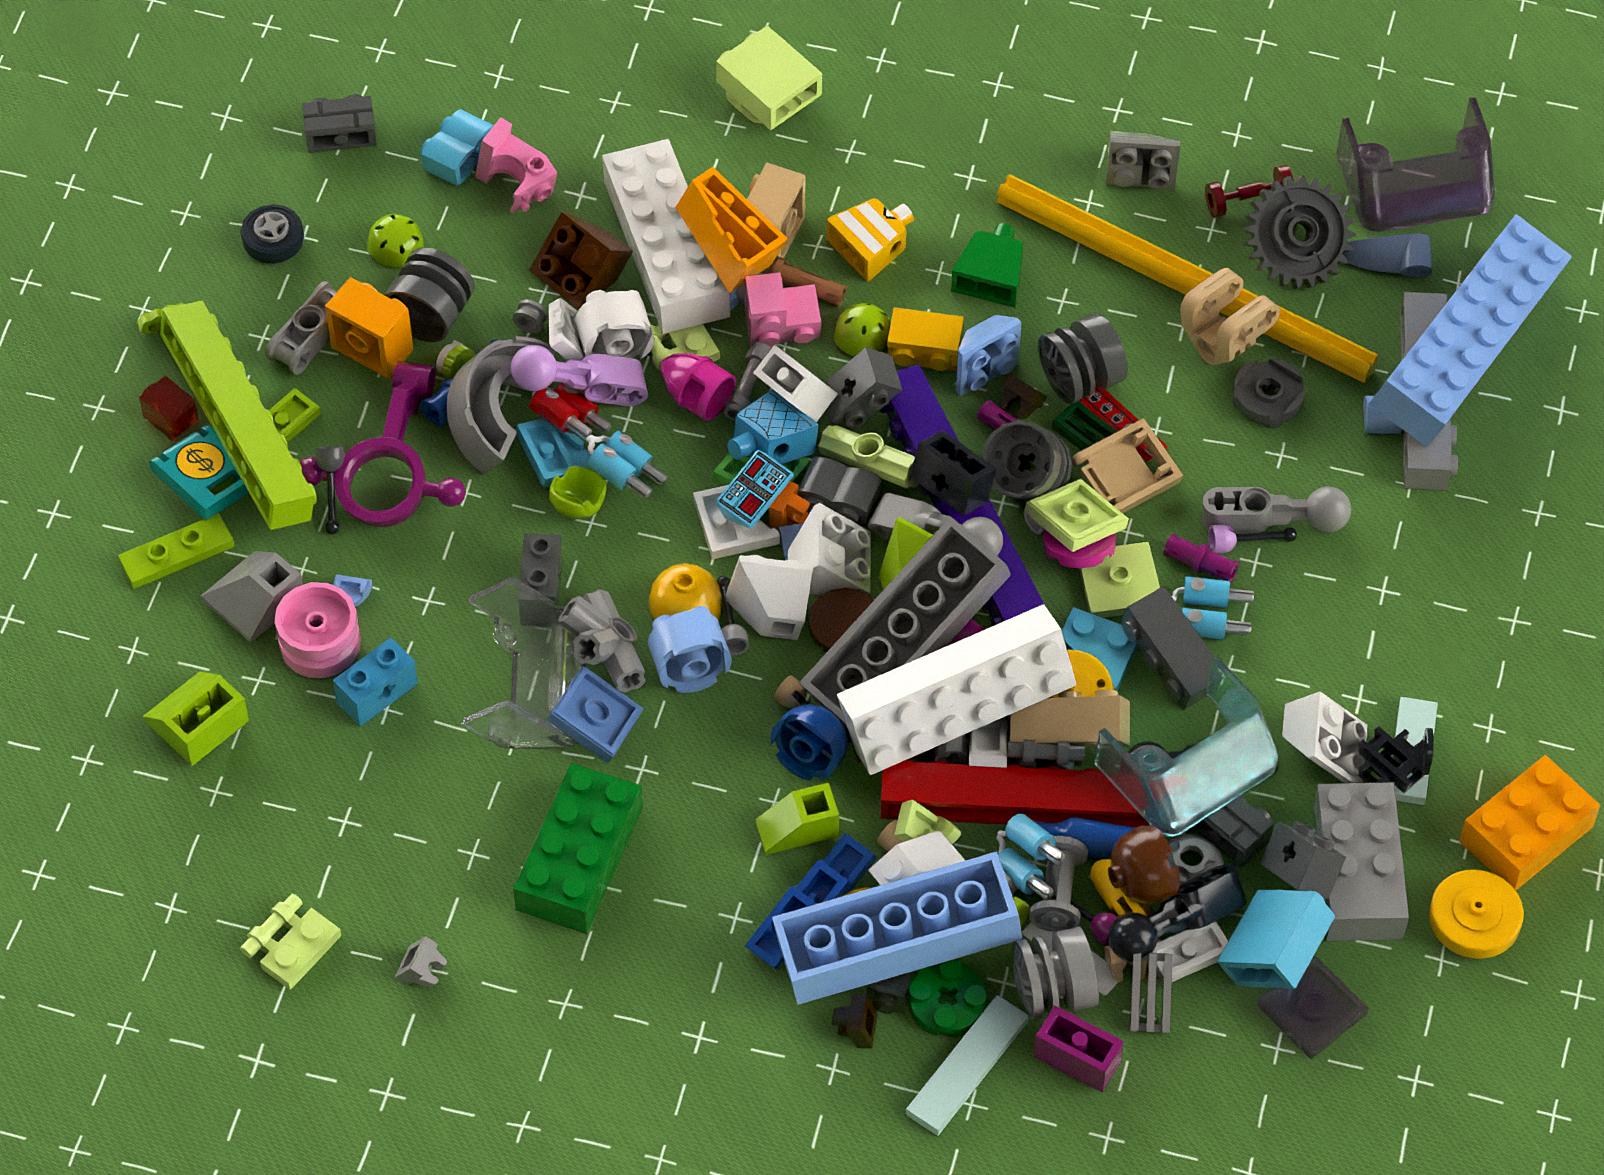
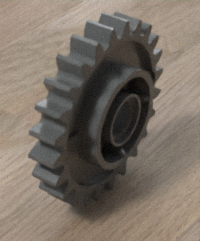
[1242,175,1356,289]

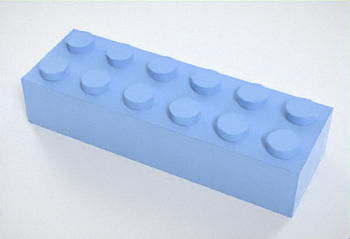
[772,851,1022,1005]

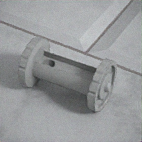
[1029,836,1088,932]

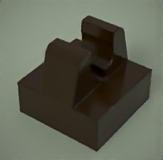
[1000,374,1048,419]
[831,995,878,1048]

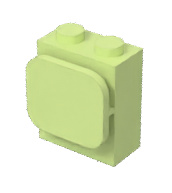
[716,25,822,130]

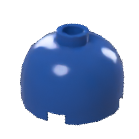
[770,704,848,781]

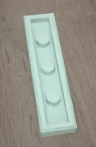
[906,995,1029,1136]

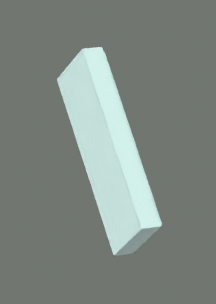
[1392,697,1438,805]

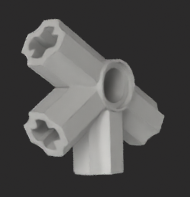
[558,589,646,693]

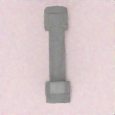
[724,342,771,421]

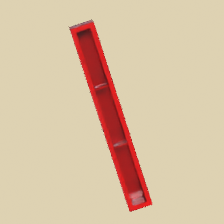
[880,759,1187,834]

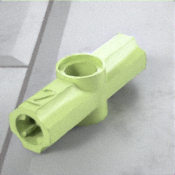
[818,425,919,489]

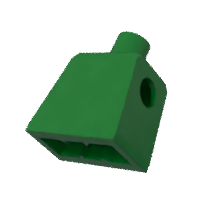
[951,223,1024,308]

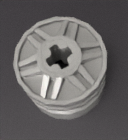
[1013,927,1099,1020]

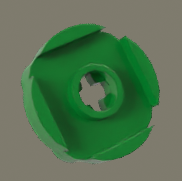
[909,959,987,1037]

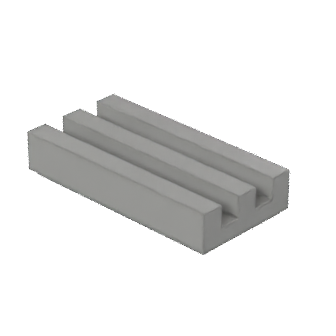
[1130,953,1173,1033]

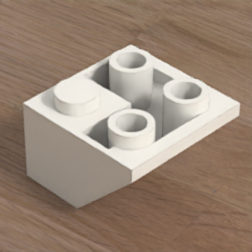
[788,503,871,595]
[726,555,813,640]
[1282,692,1367,783]

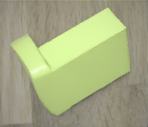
[894,800,961,844]

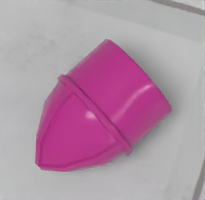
[661,353,736,421]

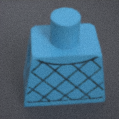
[727,390,818,464]

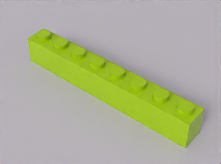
[160,300,317,530]

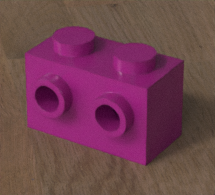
[1034,1005,1124,1093]

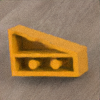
[676,167,788,293]

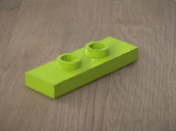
[118,513,235,589]

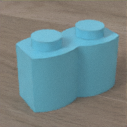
[420,109,494,186]

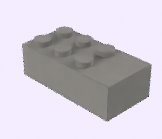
[1313,783,1409,941]

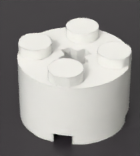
[575,290,654,359]

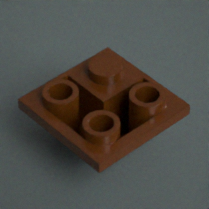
[529,212,633,309]

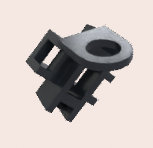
[1358,726,1434,793]

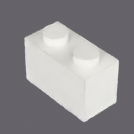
[753,345,838,422]

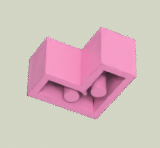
[744,272,821,347]

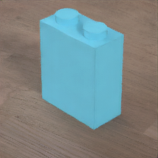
[1217,889,1335,989]

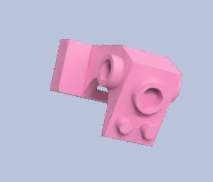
[475,117,557,213]

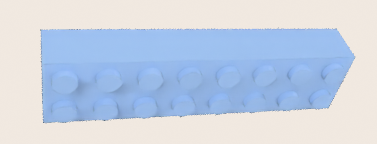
[1369,214,1572,448]

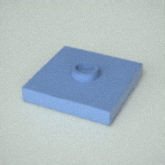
[546,666,644,764]

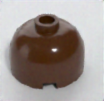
[1108,824,1180,904]

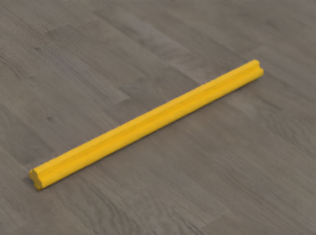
[996,174,1379,384]

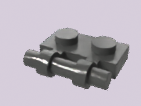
[1007,739,1085,770]

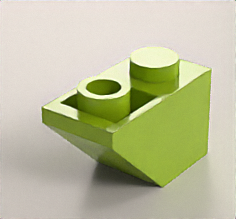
[755,783,839,855]

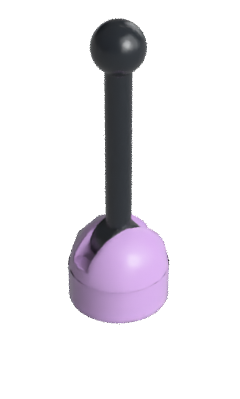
[1208,524,1297,554]

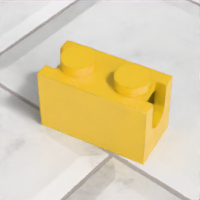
[887,307,964,371]

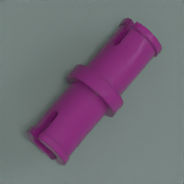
[1163,534,1239,583]

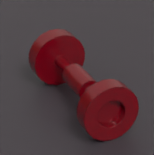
[1205,165,1294,218]

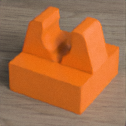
[769,481,810,530]

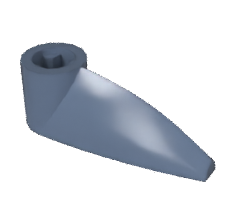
[1343,233,1433,278]

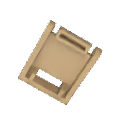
[1071,418,1184,513]

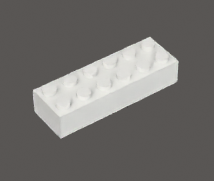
[602,139,730,334]
[837,604,1077,775]

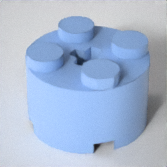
[648,606,732,693]

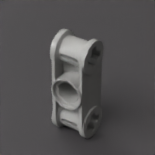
[265,281,337,375]

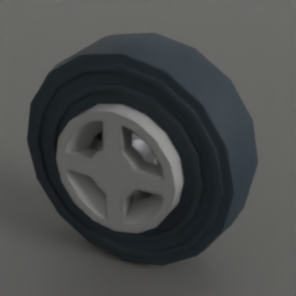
[241,204,304,264]

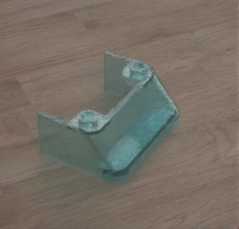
[1095,656,1278,837]

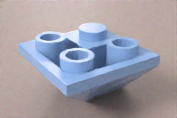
[956,315,1022,396]

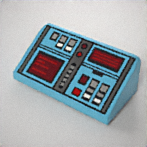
[716,450,794,529]

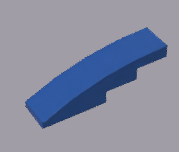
[745,833,877,970]

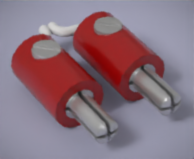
[529,383,611,439]

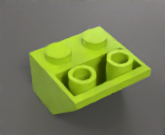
[143,671,249,766]

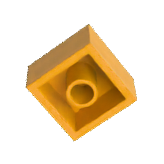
[325,277,414,379]

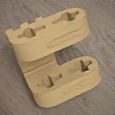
[1180,268,1280,365]

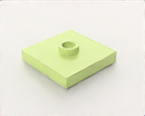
[1024,479,1129,552]
[1079,542,1160,618]

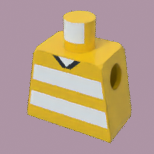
[826,199,914,282]

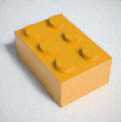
[1459,755,1600,890]

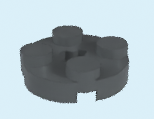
[1233,358,1305,428]

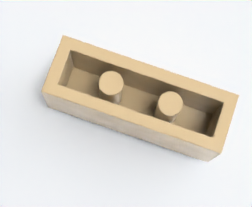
[1010,690,1130,748]

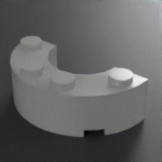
[447,336,556,474]

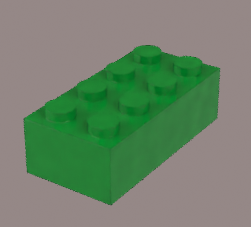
[513,763,643,934]

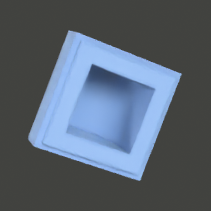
[1363,396,1402,434]

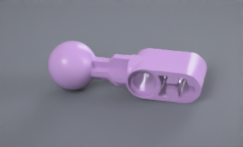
[511,345,648,406]

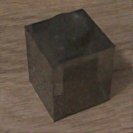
[866,970,917,1014]

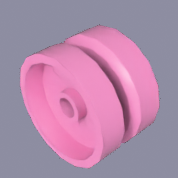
[275,582,361,678]

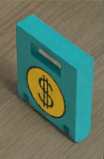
[149,425,249,521]

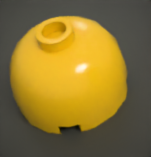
[649,563,722,621]

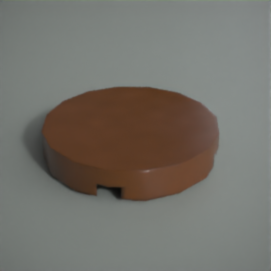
[808,588,874,652]

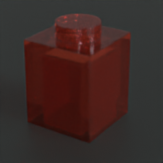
[139,375,199,441]

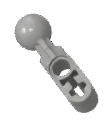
[1201,486,1352,534]
[868,493,1003,556]

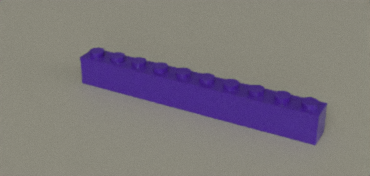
[879,364,1067,648]

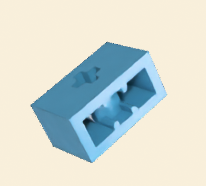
[333,637,418,727]

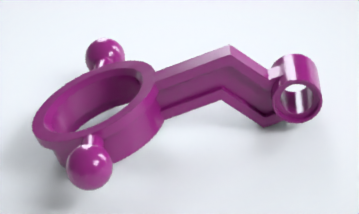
[300,361,466,527]

